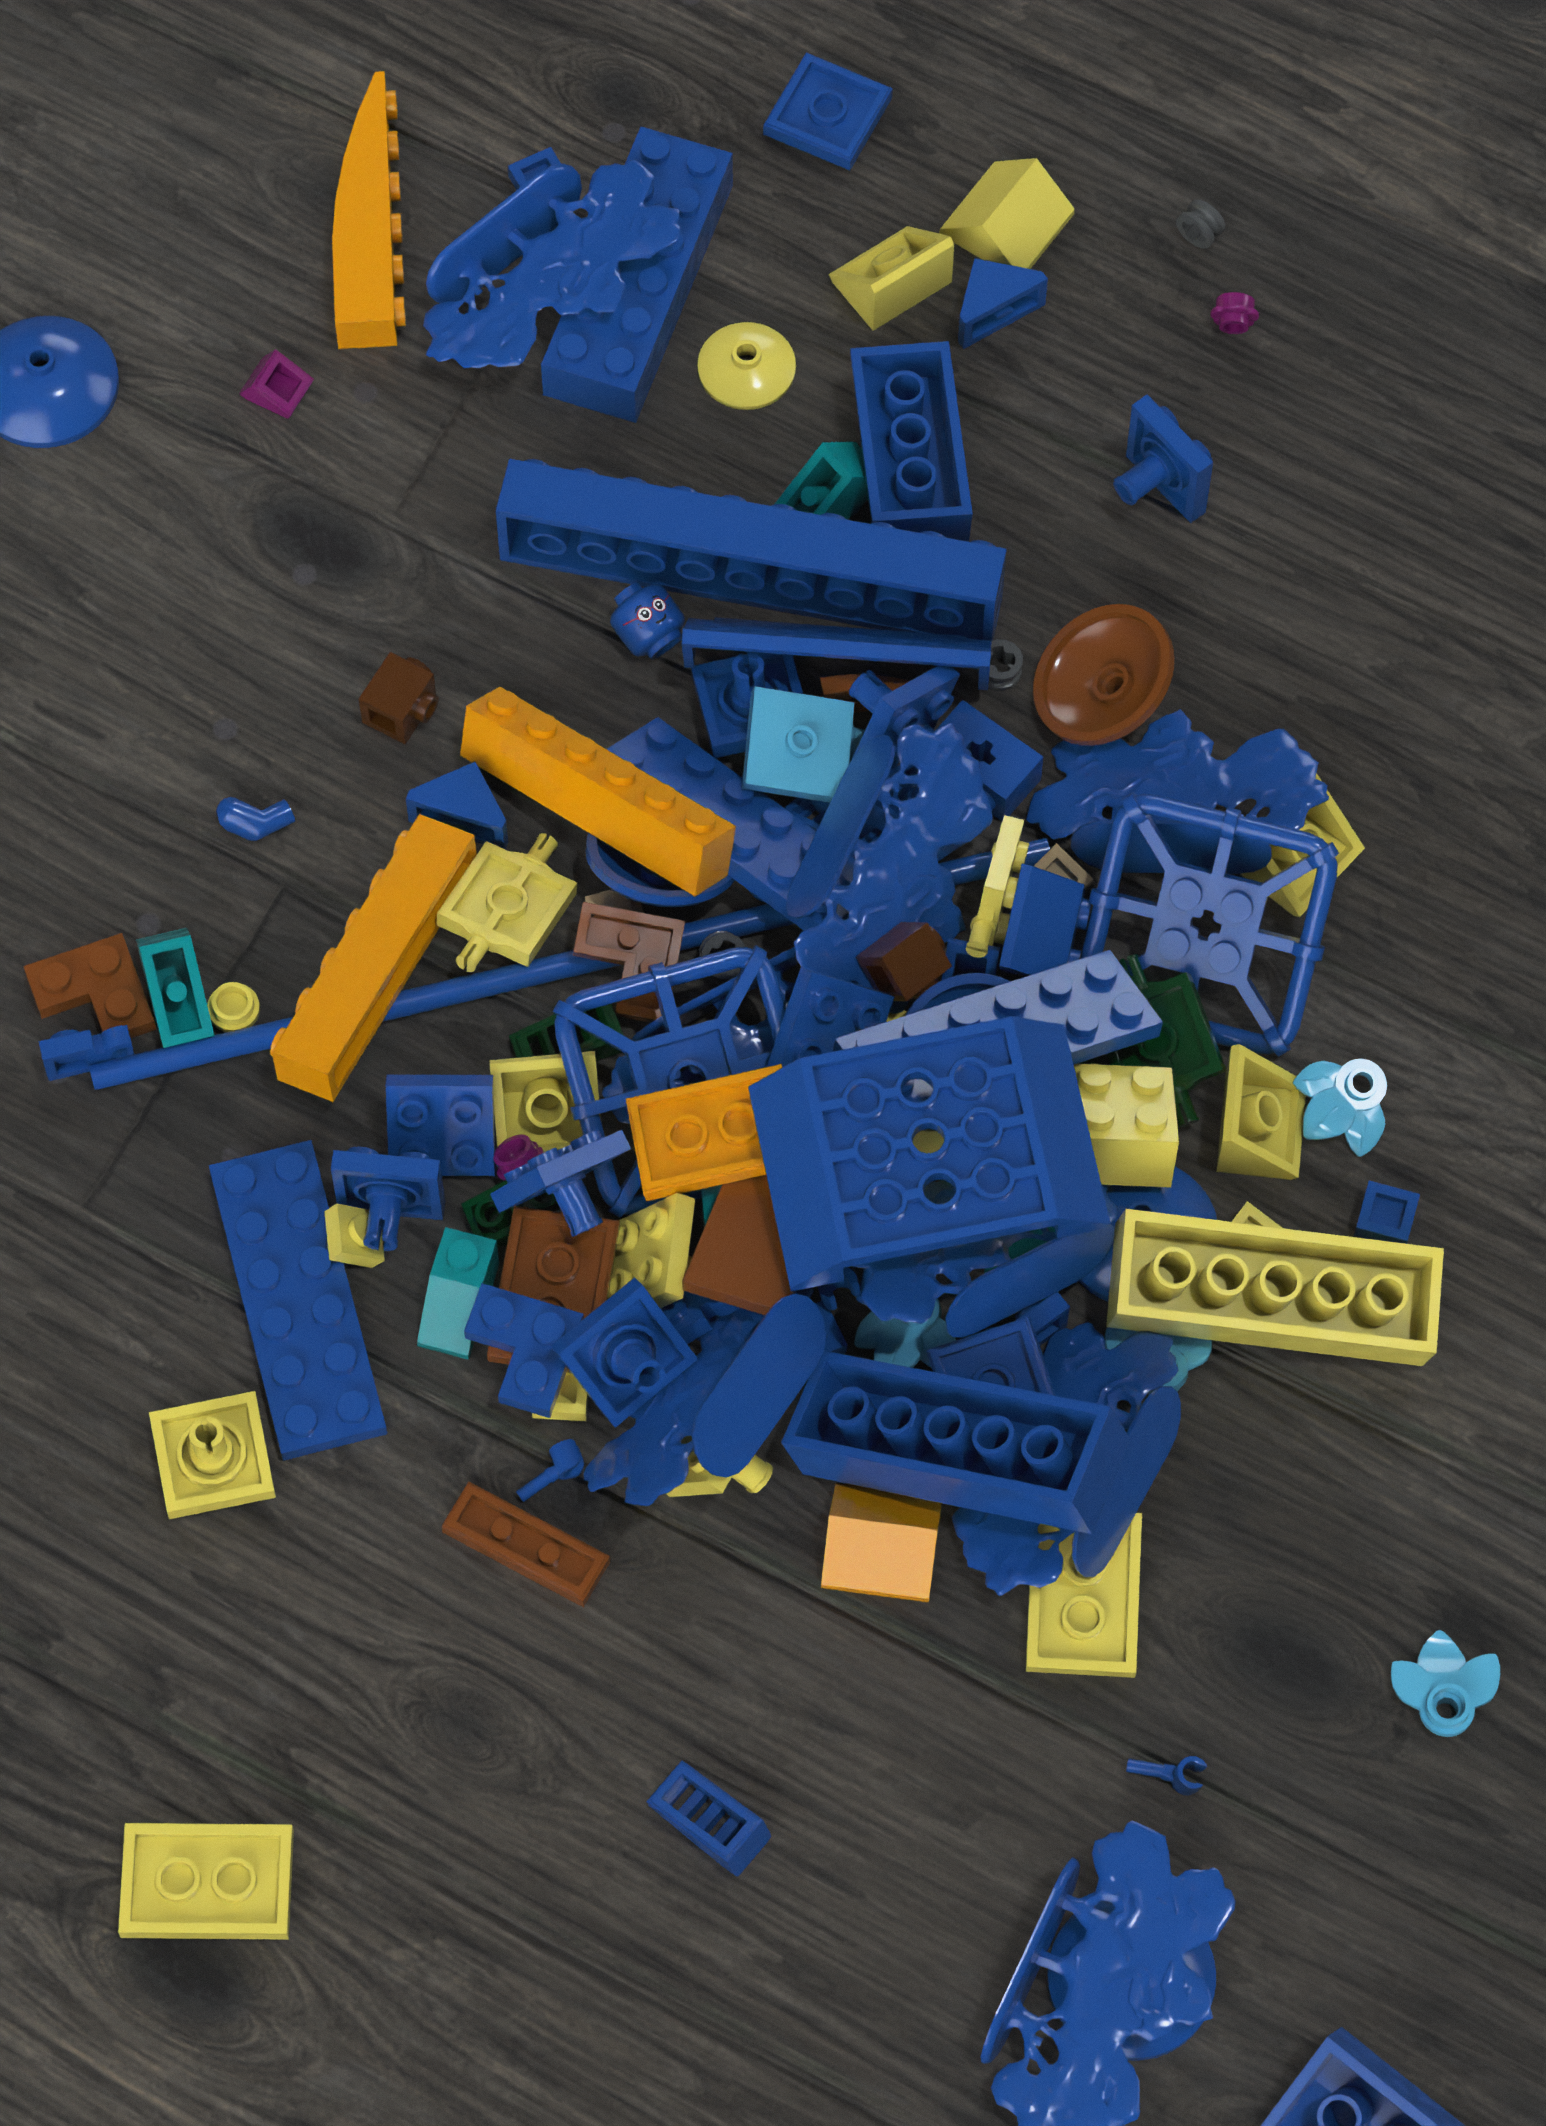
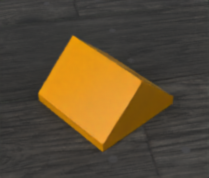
[821,1483,942,1603]

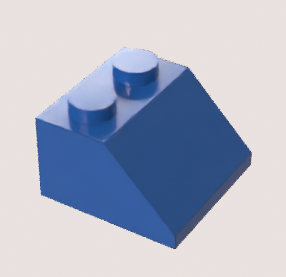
[999,864,1092,981]

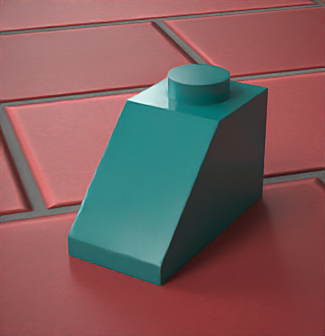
[775,442,868,520]
[136,927,215,1048]
[417,1227,499,1360]

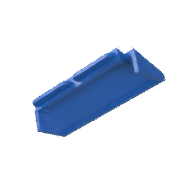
[682,617,992,690]

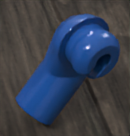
[216,797,296,841]

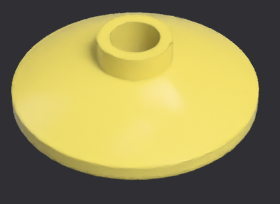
[697,322,796,410]

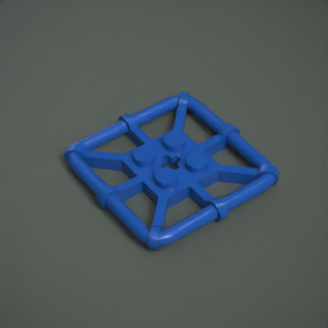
[1080,792,1339,1057]
[552,945,786,1218]

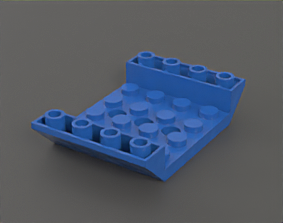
[748,1016,1111,1291]

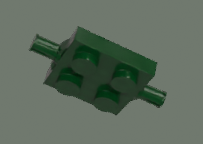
[1106,954,1227,1128]

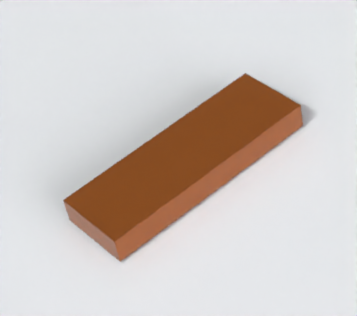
[441,1482,610,1608]

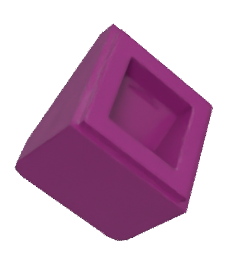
[239,349,314,418]

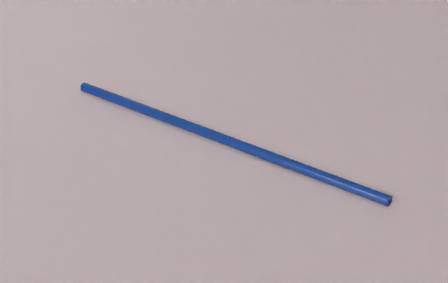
[89,838,1050,1090]

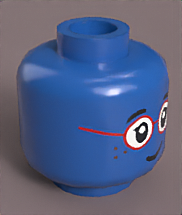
[610,582,685,660]

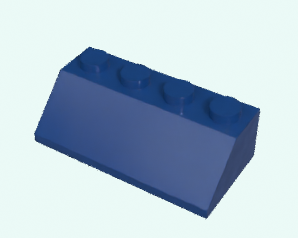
[850,341,973,542]

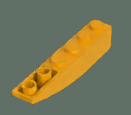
[332,71,406,349]

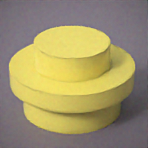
[207,982,260,1032]

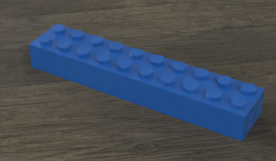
[496,459,1007,641]

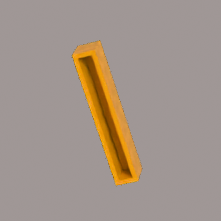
[460,687,736,897]
[270,814,477,1102]

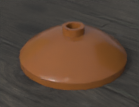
[1033,604,1175,746]

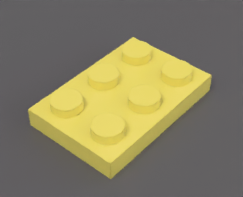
[118,1823,294,1940]

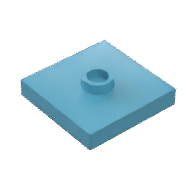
[742,686,855,803]

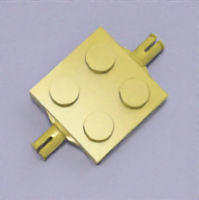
[966,815,1029,958]
[436,833,577,972]

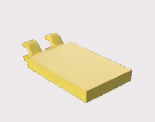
[1026,1513,1142,1678]

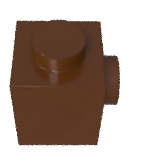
[359,652,439,745]
[856,922,952,1001]

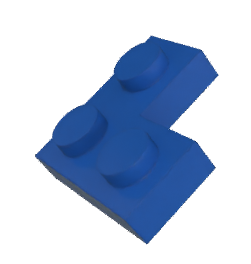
[464,1283,584,1418]

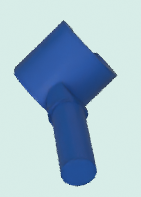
[516,1439,584,1502]
[1126,1756,1207,1796]

